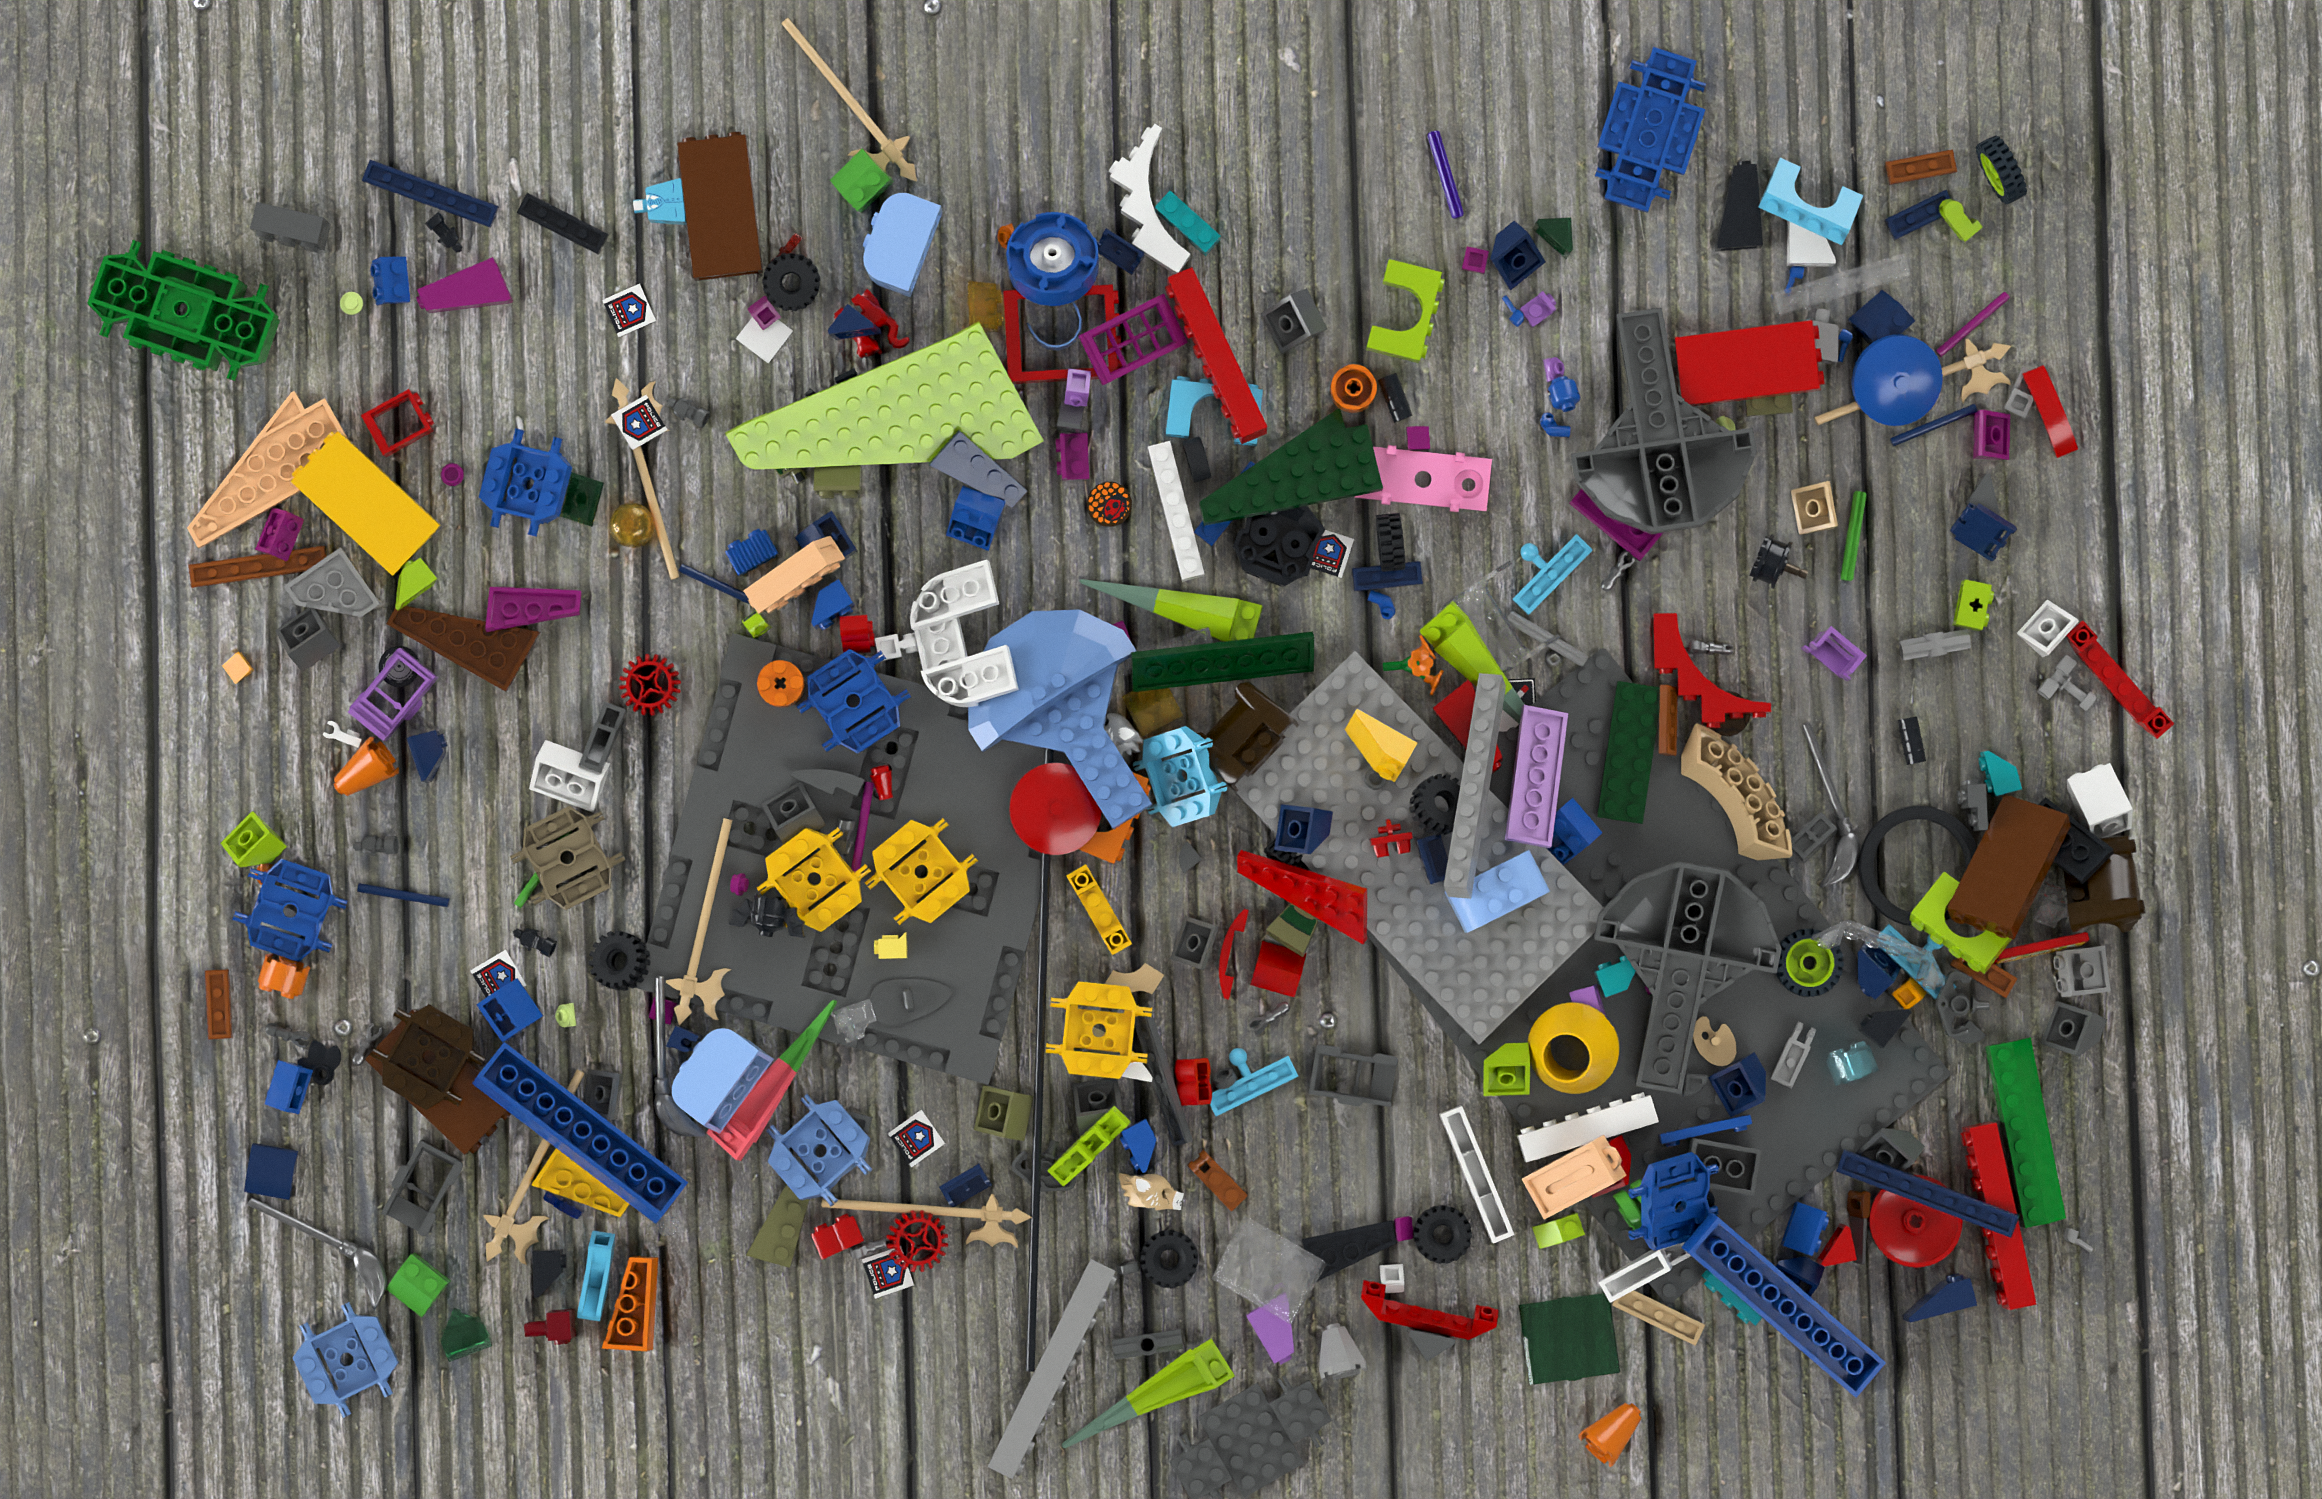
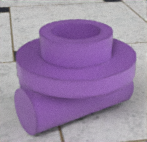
[1543,357,1565,382]

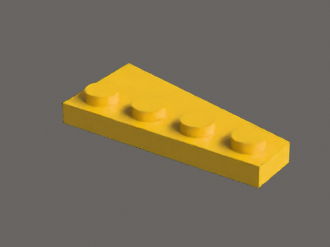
[531,1148,630,1217]

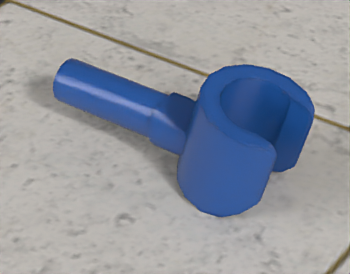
[1784,266,1804,296]
[1502,295,1524,327]
[1838,329,1853,362]

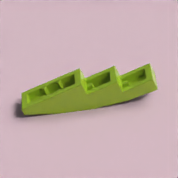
[1047,1106,1131,1187]

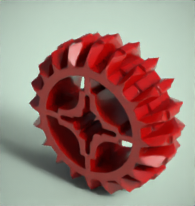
[619,654,681,716]
[886,1210,948,1272]

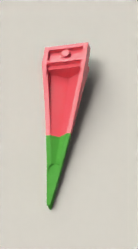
[706,1000,837,1161]

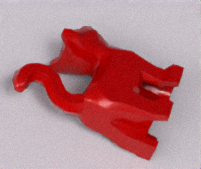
[834,289,910,358]

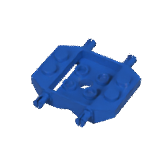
[479,428,572,537]
[796,649,911,754]
[232,858,348,962]
[1628,1152,1719,1251]

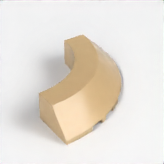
[1681,723,1792,860]

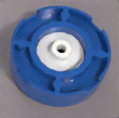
[1006,212,1099,306]

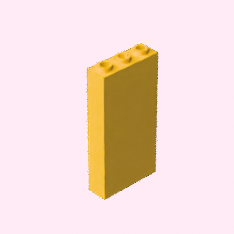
[291,431,442,576]

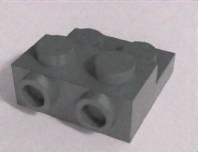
[1956,780,1988,832]

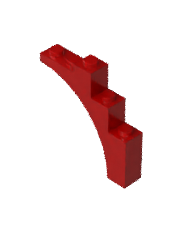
[1653,613,1771,728]

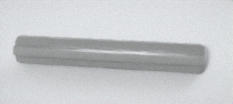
[1506,611,1588,666]

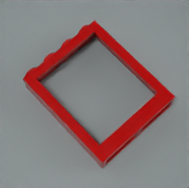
[1003,284,1122,384]

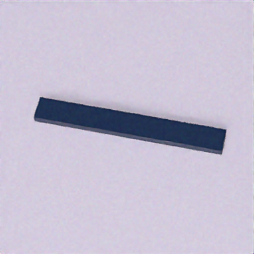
[1836,1149,2020,1238]

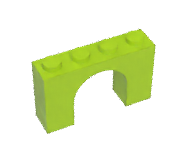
[1366,259,1445,363]
[1910,872,2012,974]

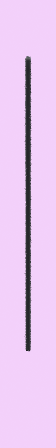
[1026,748,1054,1372]

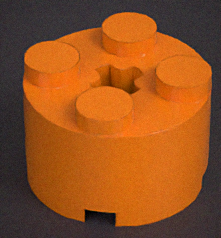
[1330,364,1377,413]
[757,660,805,708]
[258,954,310,999]

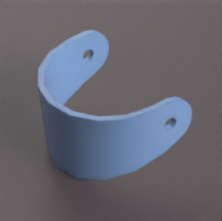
[1026,302,1082,351]

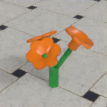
[1383,635,1444,696]

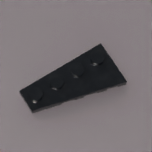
[1302,1220,1397,1285]

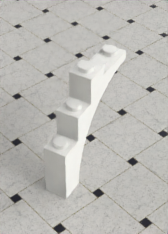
[1109,123,1190,274]

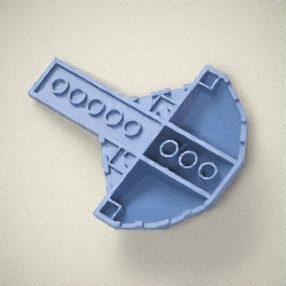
[968,610,1153,829]

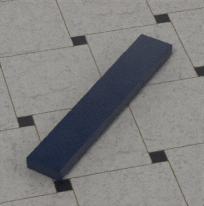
[362,160,499,228]

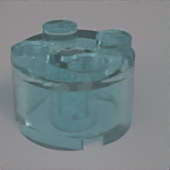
[1826,1041,1879,1086]

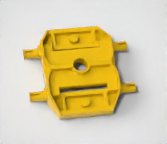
[864,818,978,925]
[757,827,871,932]
[1045,981,1152,1079]

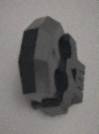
[1233,506,1326,587]

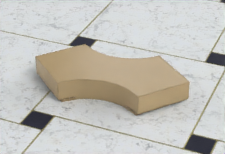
[1105,963,1164,994]

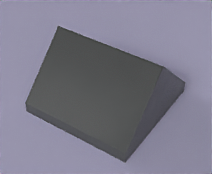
[1170,916,1219,971]
[583,1069,624,1120]
[1407,1327,1456,1362]

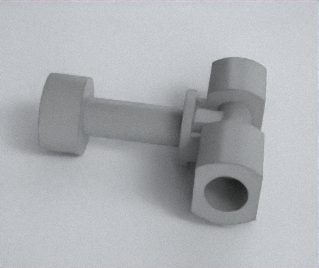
[2037,655,2097,711]

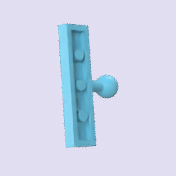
[1512,534,1593,615]
[1873,924,1956,1000]
[1210,1048,1298,1116]

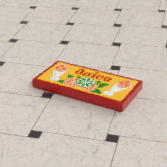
[1993,932,2089,964]

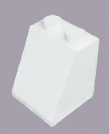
[2067,763,2133,838]

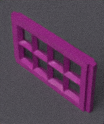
[1078,293,1188,386]

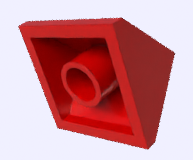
[1250,941,1307,997]
[1815,1223,1857,1267]

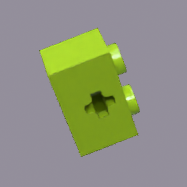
[1952,579,1994,631]

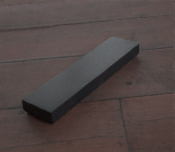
[517,193,609,255]

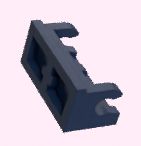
[1097,228,1144,275]
[1416,835,1448,885]
[666,1025,702,1052]
[939,1163,992,1207]

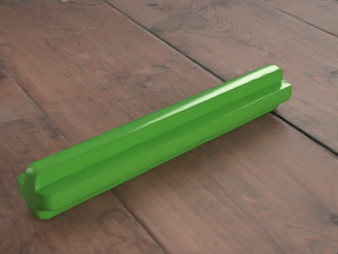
[1840,491,1866,581]

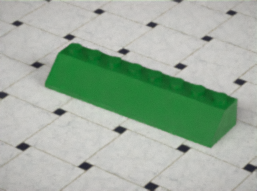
[1985,1037,2066,1228]

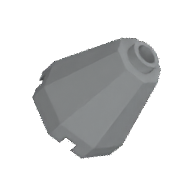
[1319,1323,1368,1381]

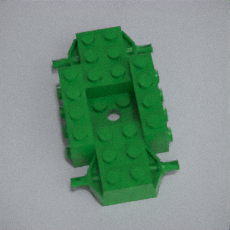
[87,240,280,381]

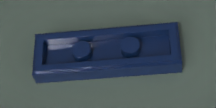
[1884,190,1951,241]
[1352,561,1423,592]

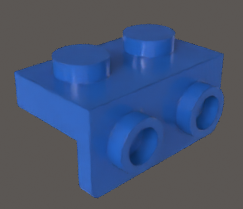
[370,257,410,306]

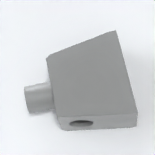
[1806,309,1838,365]

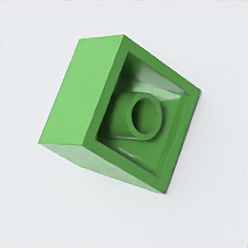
[830,148,894,213]
[386,1253,451,1317]

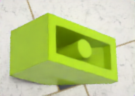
[395,558,437,611]
[1532,1212,1585,1249]

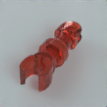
[771,233,803,261]

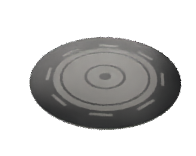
[379,646,419,687]

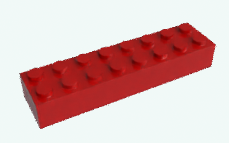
[1960,1121,2037,1310]

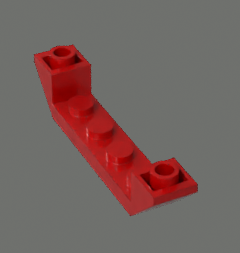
[2066,620,2174,739]
[1361,1280,1499,1340]

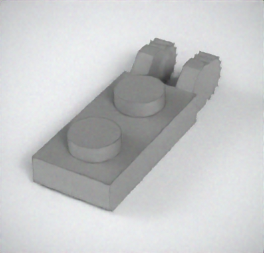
[1770,1021,1816,1089]

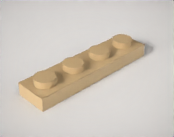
[1612,1290,1705,1346]

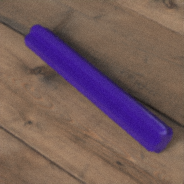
[1427,131,1464,219]

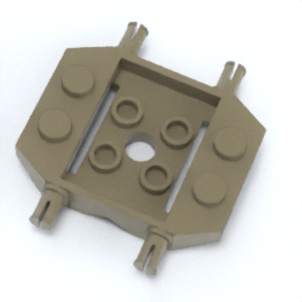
[510,806,625,911]

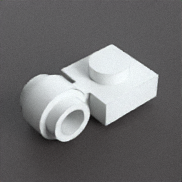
[875,633,918,661]

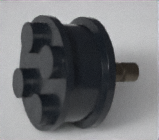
[1749,534,1809,589]

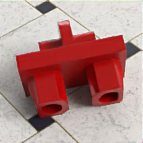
[1369,818,1413,858]

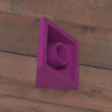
[1973,410,2011,460]

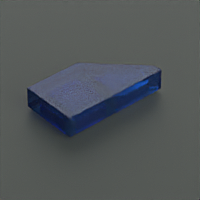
[543,1191,584,1219]

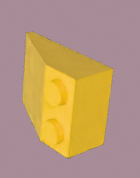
[1344,709,1417,782]

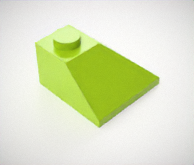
[220,811,287,868]
[1483,1043,1530,1096]

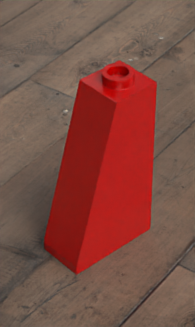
[1433,680,1503,774]

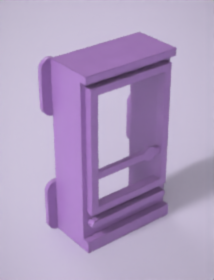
[1801,626,1867,681]
[348,648,439,742]

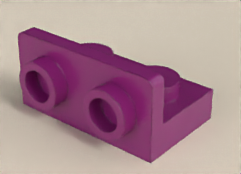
[1056,433,1090,481]
[255,507,304,561]

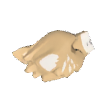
[1119,1173,1184,1210]

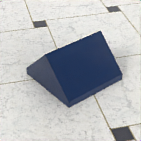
[828,304,881,340]

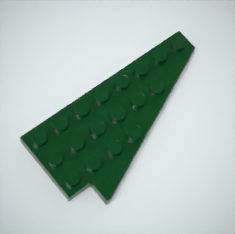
[1199,409,1383,526]

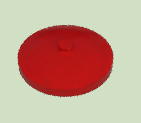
[1009,763,1102,855]
[1869,1175,1963,1268]

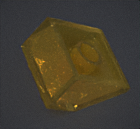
[968,281,1002,333]
[1122,688,1183,737]

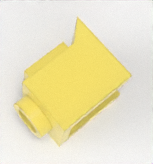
[874,932,907,959]

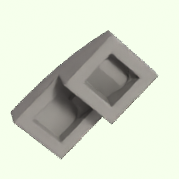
[2004,367,2034,418]

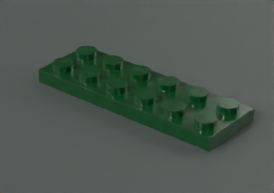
[1597,681,1660,824]

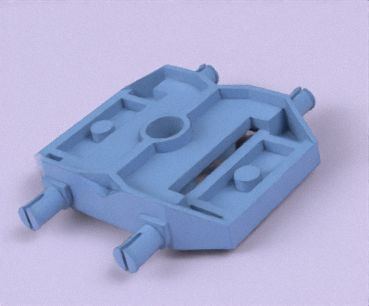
[766,1094,872,1207]
[293,1302,399,1418]

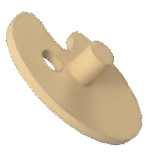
[1693,1016,1736,1066]

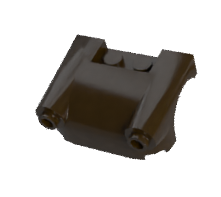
[1188,681,1299,793]
[2063,835,2146,933]

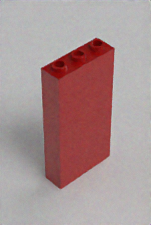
[1675,320,1825,407]

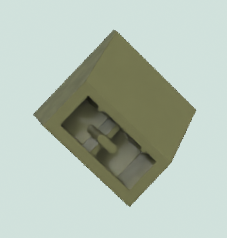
[813,465,862,499]

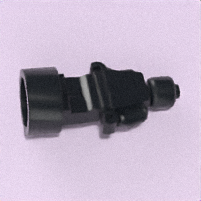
[425,212,463,253]
[513,928,557,958]

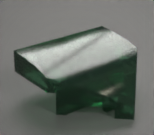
[441,1308,492,1362]

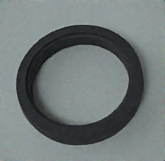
[1858,805,1977,927]

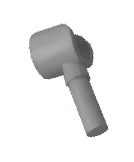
[2064,1228,2093,1253]

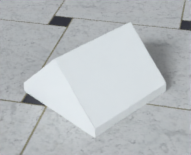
[2017,600,2079,657]

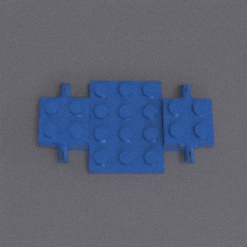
[1595,47,1706,213]

